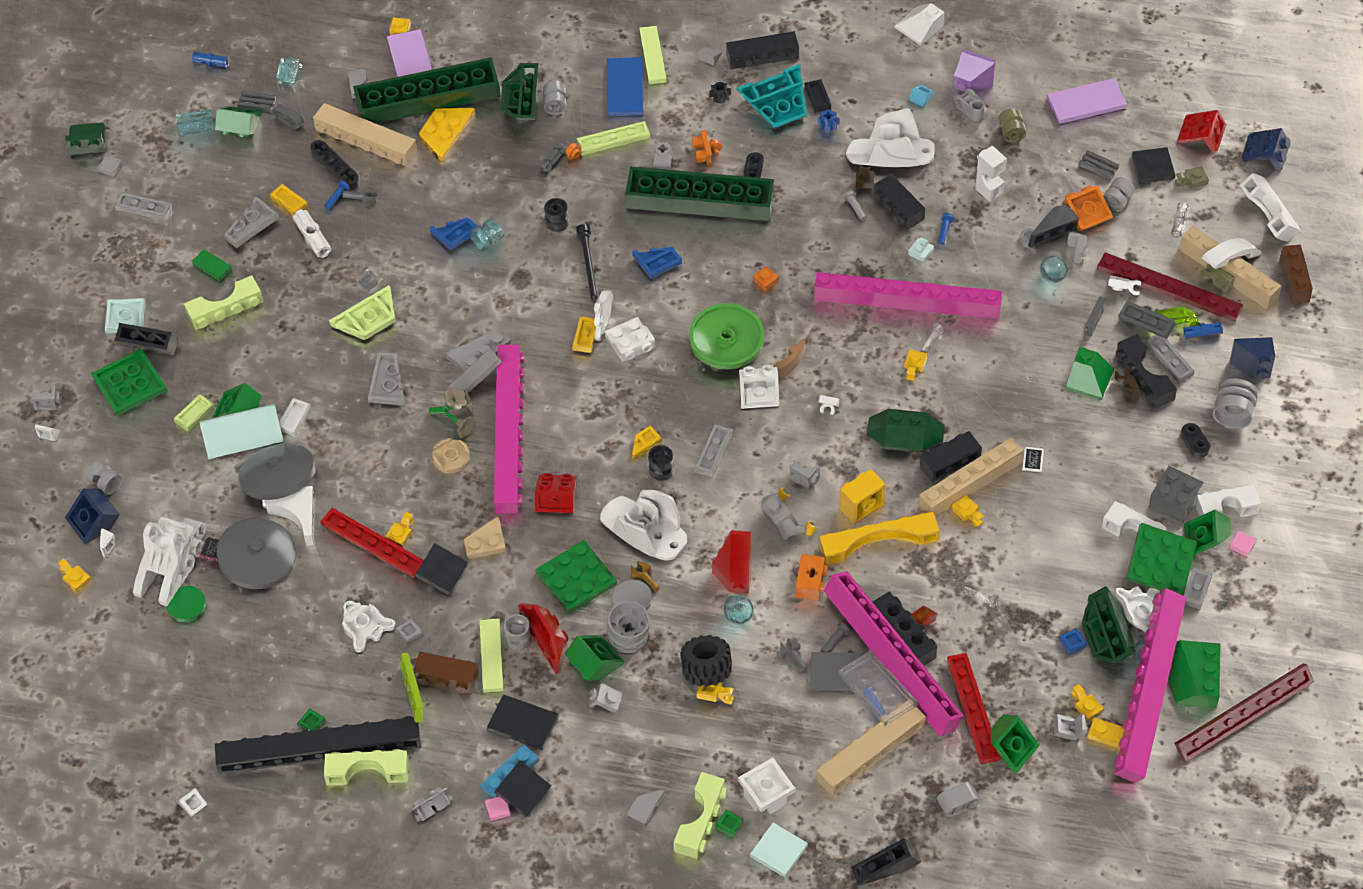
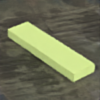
[639,26,666,85]
[577,121,650,155]
[480,619,503,693]

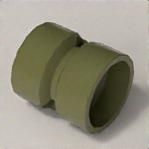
[999,108,1026,143]

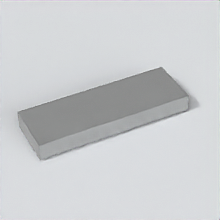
[115,192,172,221]
[1145,335,1195,383]
[449,349,502,393]
[694,424,733,477]

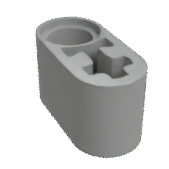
[937,782,981,817]

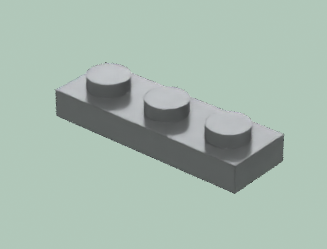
[1118,301,1176,339]

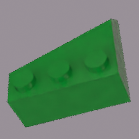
[1168,640,1221,708]

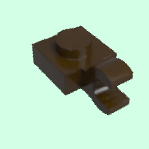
[1115,368,1140,402]

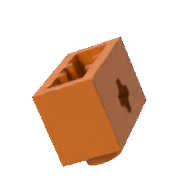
[795,554,828,601]

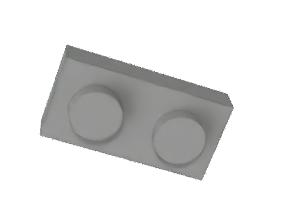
[1184,568,1213,609]

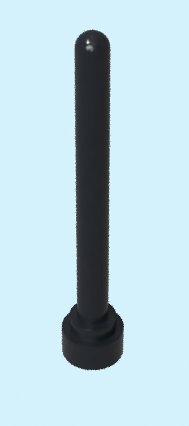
[576,224,598,301]

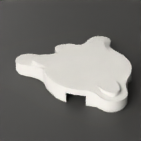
[594,290,613,341]
[1114,586,1160,632]
[342,601,396,653]

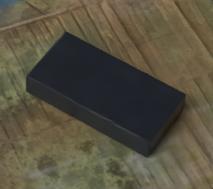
[804,79,831,113]

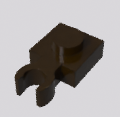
[856,165,874,189]

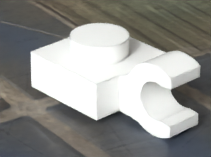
[1108,276,1142,295]

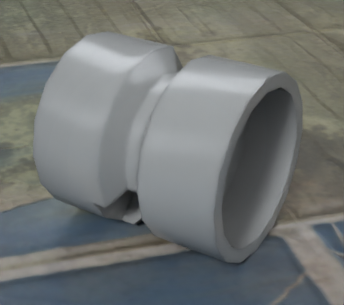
[543,81,567,115]
[1103,177,1135,212]
[86,460,123,496]
[504,614,531,650]

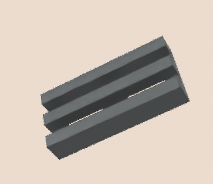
[237,91,276,113]
[1078,150,1119,180]
[1084,296,1106,337]

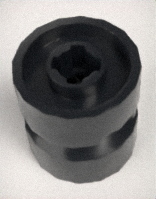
[544,198,569,232]
[648,445,674,481]

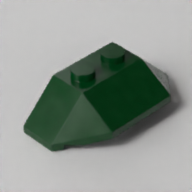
[500,63,539,120]
[867,409,945,452]
[1082,586,1135,664]

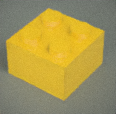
[840,469,886,525]

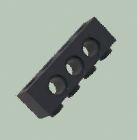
[872,591,938,666]

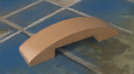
[756,339,806,381]

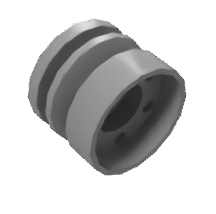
[1213,378,1258,428]
[607,601,650,654]

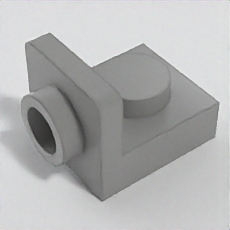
[31,385,62,410]

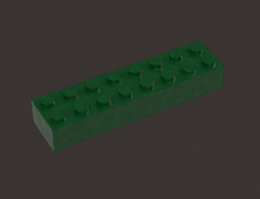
[353,57,501,123]
[625,166,774,221]

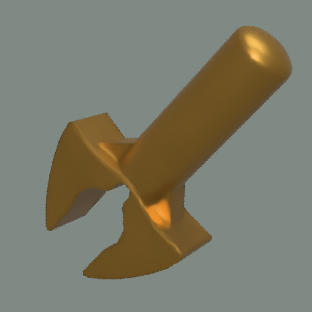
[631,561,660,592]

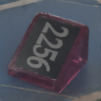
[199,537,219,562]

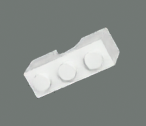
[976,146,1007,202]
[1195,484,1261,518]
[1102,501,1167,537]

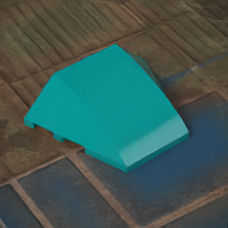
[736,64,807,129]

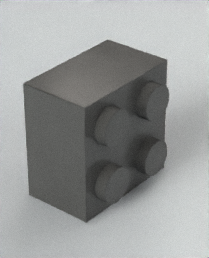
[1149,466,1204,523]

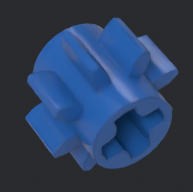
[817,110,840,132]

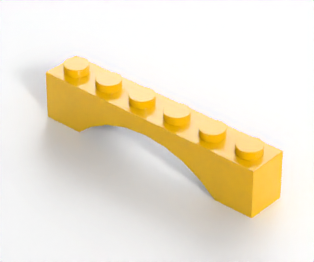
[819,512,940,565]

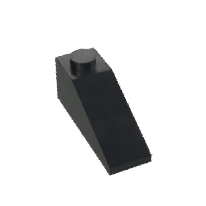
[1028,204,1079,248]
[851,838,921,886]

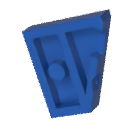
[429,217,480,250]
[632,247,682,279]

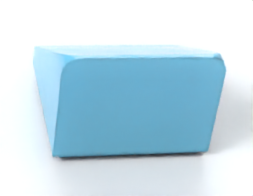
[909,85,935,107]

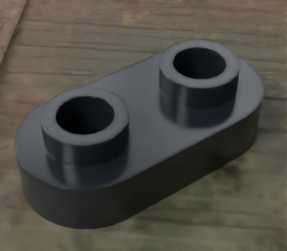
[743,152,764,178]
[1181,423,1210,458]

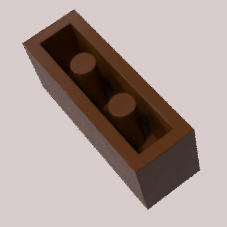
[1279,244,1313,304]
[413,651,479,693]

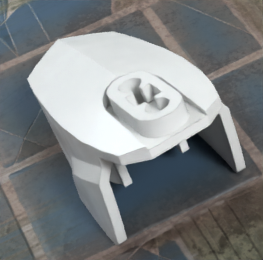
[846,108,935,167]
[600,490,687,561]

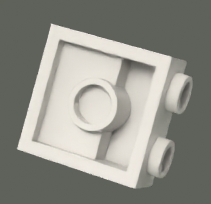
[605,317,655,362]
[739,365,779,409]

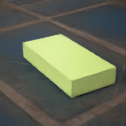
[174,394,214,432]

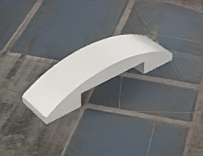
[1202,238,1262,269]

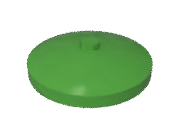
[689,303,764,369]

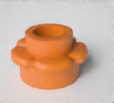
[565,143,582,159]

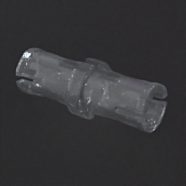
[1171,202,1189,238]

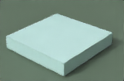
[105,298,145,333]
[750,823,808,878]

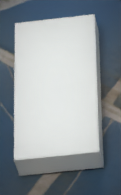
[279,398,311,437]

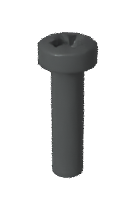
[820,622,850,652]

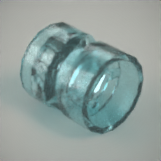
[470,218,504,251]

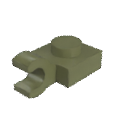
[1175,166,1209,188]
[1200,264,1234,293]

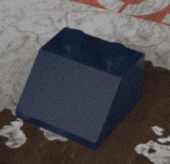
[1230,337,1275,379]
[65,489,120,543]

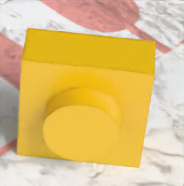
[390,17,411,35]

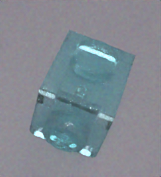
[276,57,303,84]

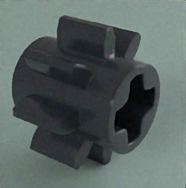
[709,82,731,104]

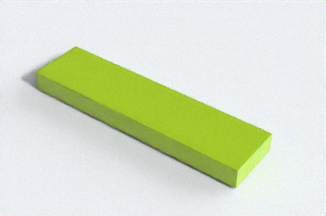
[400,653,423,723]

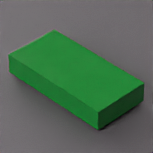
[192,249,232,281]

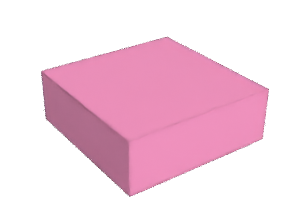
[1230,531,1257,557]
[485,797,511,821]

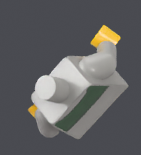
[761,487,818,540]

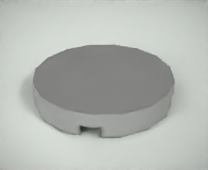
[612,579,652,610]

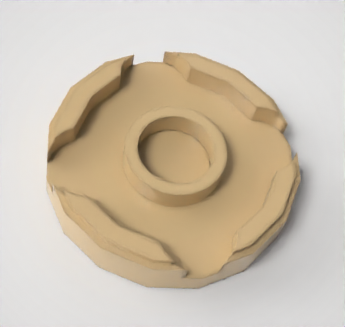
[432,438,470,473]

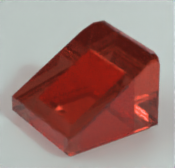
[912,605,937,628]

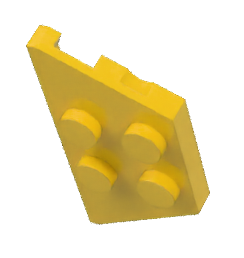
[419,108,475,162]

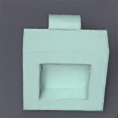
[908,237,934,262]

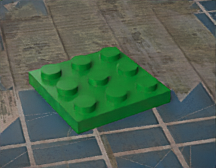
[91,349,167,416]
[1126,523,1197,596]
[535,540,617,614]

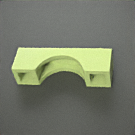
[184,276,263,330]
[324,749,409,785]
[673,772,727,859]

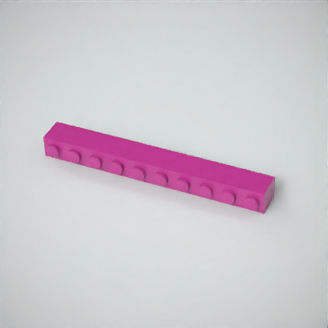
[814,272,1002,319]
[494,344,525,514]
[824,571,964,736]
[1114,588,1187,783]

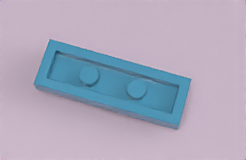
[480,745,539,798]

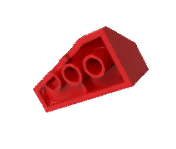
[712,530,752,594]

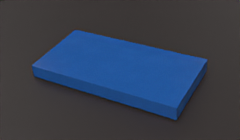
[607,57,643,116]

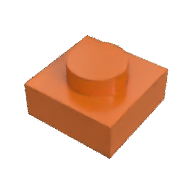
[753,266,779,291]

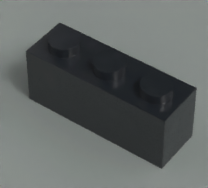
[873,174,925,230]
[115,323,178,356]
[920,431,982,483]

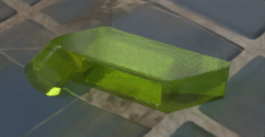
[1153,306,1200,327]

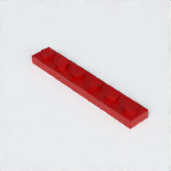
[321,507,424,579]
[947,652,1001,765]

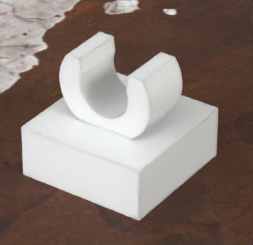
[819,395,841,415]

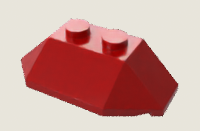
[518,603,569,675]

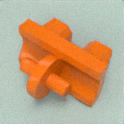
[692,130,723,166]

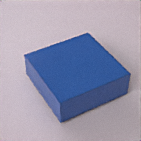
[1059,628,1087,655]

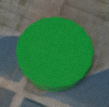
[167,586,207,623]

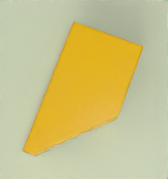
[632,425,662,459]

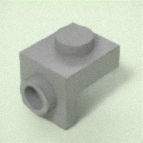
[1067,232,1088,264]
[790,462,821,489]
[588,683,622,713]
[1053,714,1087,741]

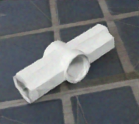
[293,209,331,258]

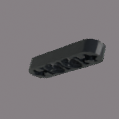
[310,140,360,189]

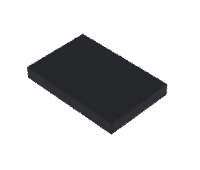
[487,694,559,750]

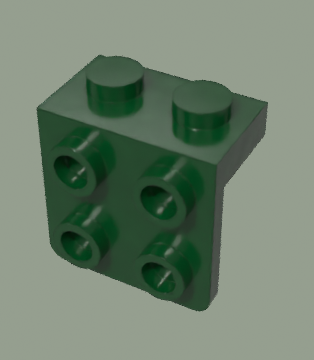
[65,122,106,155]

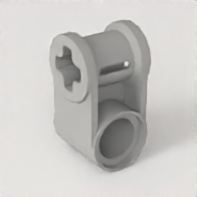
[954,89,985,122]
[653,142,672,170]

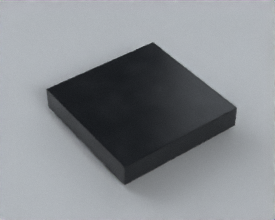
[1131,147,1176,183]
[415,543,468,595]
[494,760,552,818]

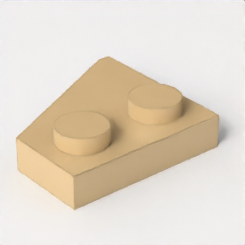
[464,517,506,560]

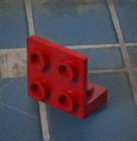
[1177,110,1227,152]
[535,473,577,513]

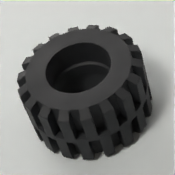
[680,635,732,687]

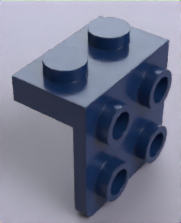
[1242,128,1291,170]

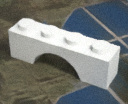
[1240,173,1301,242]

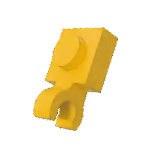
[904,349,928,381]
[951,495,984,527]
[385,511,415,548]
[57,558,91,593]
[697,682,734,704]
[1071,684,1104,722]

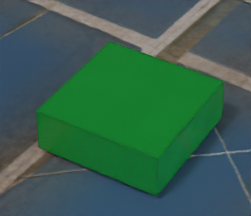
[297,708,326,730]
[715,810,744,838]

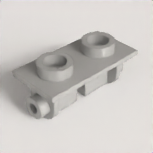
[410,787,453,822]

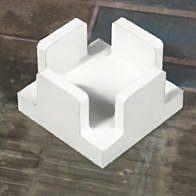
[738,758,796,814]

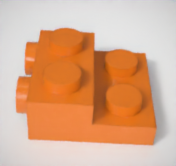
[1062,185,1113,232]

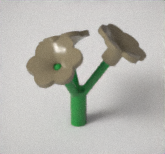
[429,387,476,438]

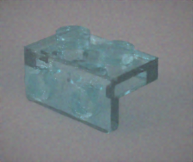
[176,109,215,136]

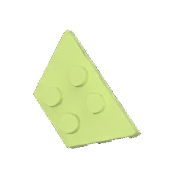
[329,285,396,340]

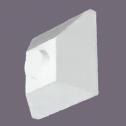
[894,3,945,46]

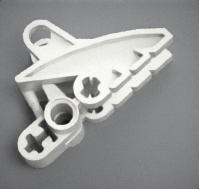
[133,517,206,606]

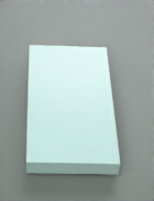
[199,404,283,459]

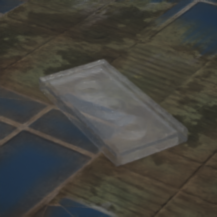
[838,650,918,726]

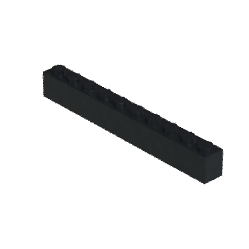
[215,716,422,774]

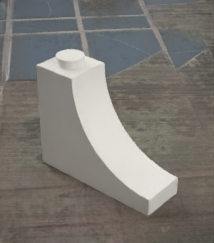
[262,486,315,546]

